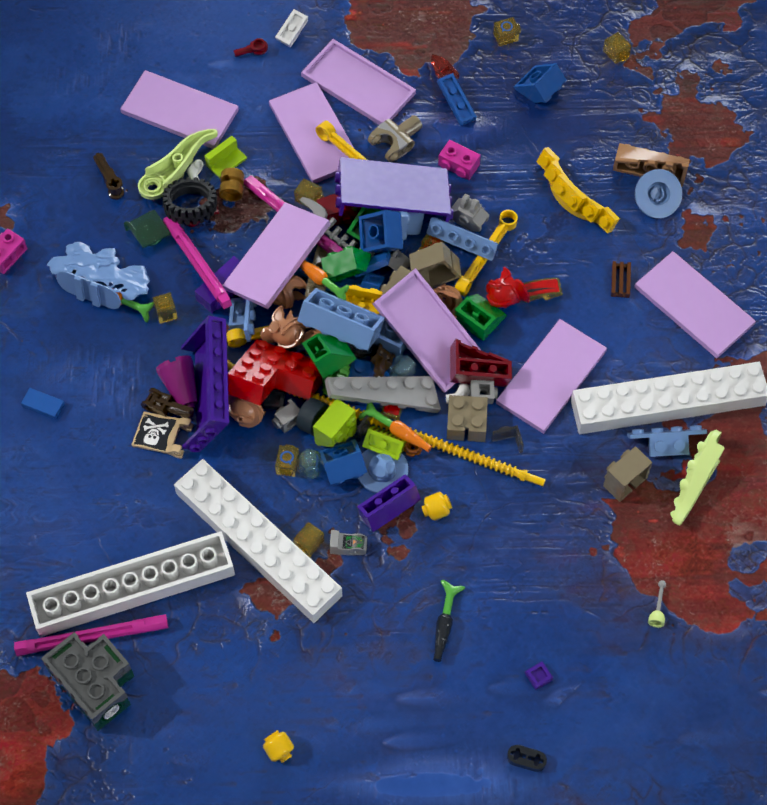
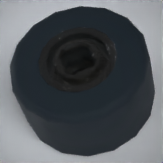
[297,398,330,436]

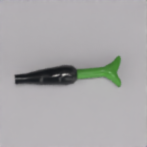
[433,580,465,662]

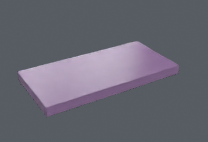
[301,39,416,125]
[120,70,239,149]
[269,82,354,184]
[222,202,331,309]
[634,251,756,358]
[372,268,481,393]
[496,319,607,434]

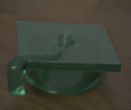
[124,210,171,248]

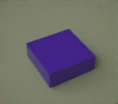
[525,661,553,690]

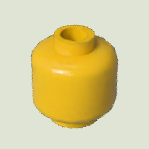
[421,492,452,521]
[263,730,294,763]

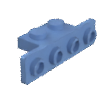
[427,217,498,261]
[228,297,257,342]
[627,425,707,457]

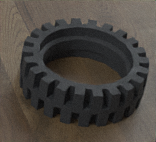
[163,177,217,225]

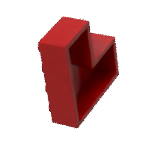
[228,339,323,406]

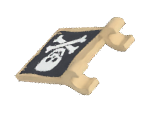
[132,412,194,459]

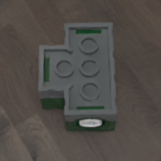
[41,632,135,731]

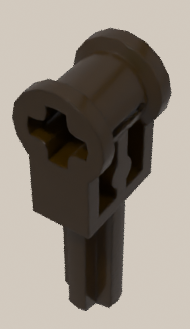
[93,153,125,200]
[370,343,395,378]
[141,388,194,419]

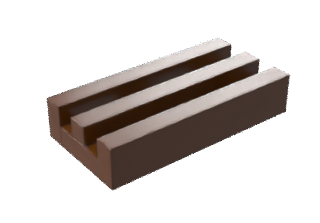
[611,261,631,298]

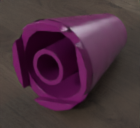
[156,355,198,409]

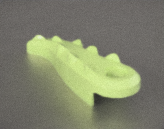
[138,129,218,200]
[670,430,725,526]

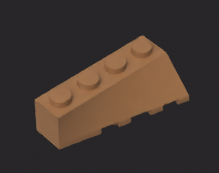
[613,143,690,187]

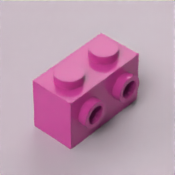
[438,139,481,180]
[0,228,28,274]

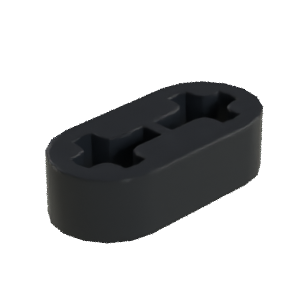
[507,745,547,772]

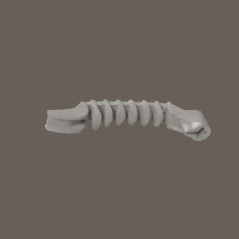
[300,197,410,271]

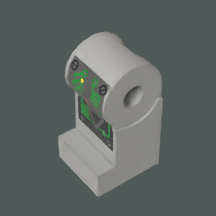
[330,530,367,555]

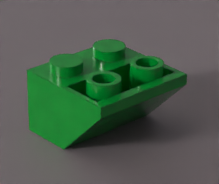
[321,246,372,283]
[454,294,507,341]
[302,333,357,379]

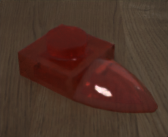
[431,54,459,79]

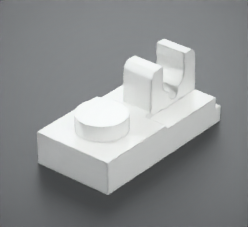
[275,9,308,48]

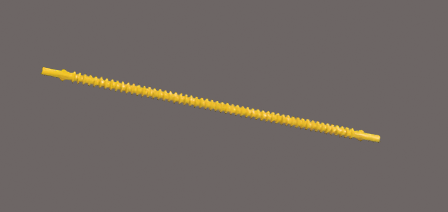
[227,360,546,487]

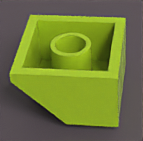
[313,399,357,447]

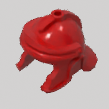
[486,267,530,308]

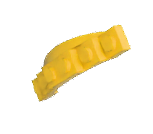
[536,147,620,233]

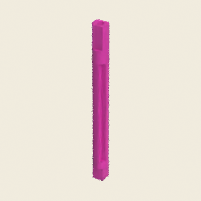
[244,175,343,253]
[163,217,232,309]
[14,614,168,656]

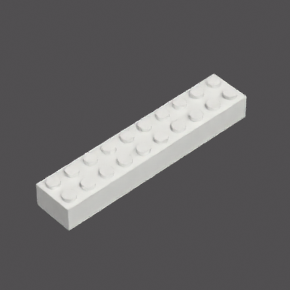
[571,362,767,434]
[174,459,342,623]
[26,531,235,637]

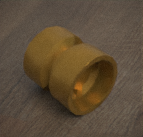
[219,168,244,202]

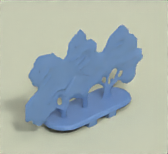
[47,242,150,309]

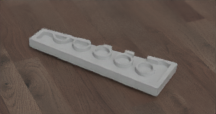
[325,376,441,413]

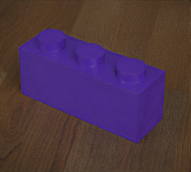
[195,256,240,313]
[357,474,421,532]

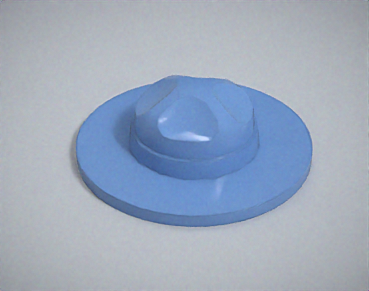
[635,169,682,218]
[358,449,408,493]

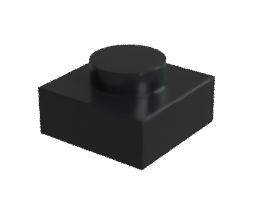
[264,389,286,410]

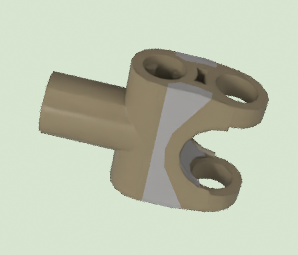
[368,115,423,162]

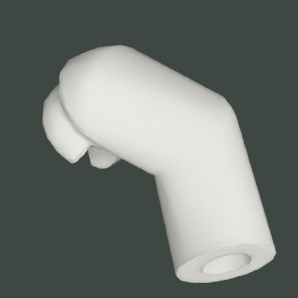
[187,159,204,180]
[446,383,470,404]

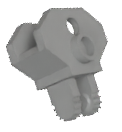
[451,194,489,232]

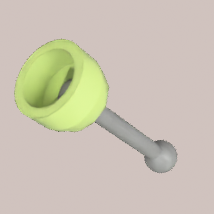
[648,580,666,628]

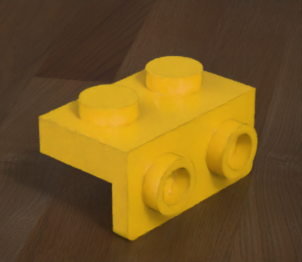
[345,285,383,314]

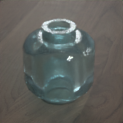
[389,354,417,377]
[297,449,324,479]

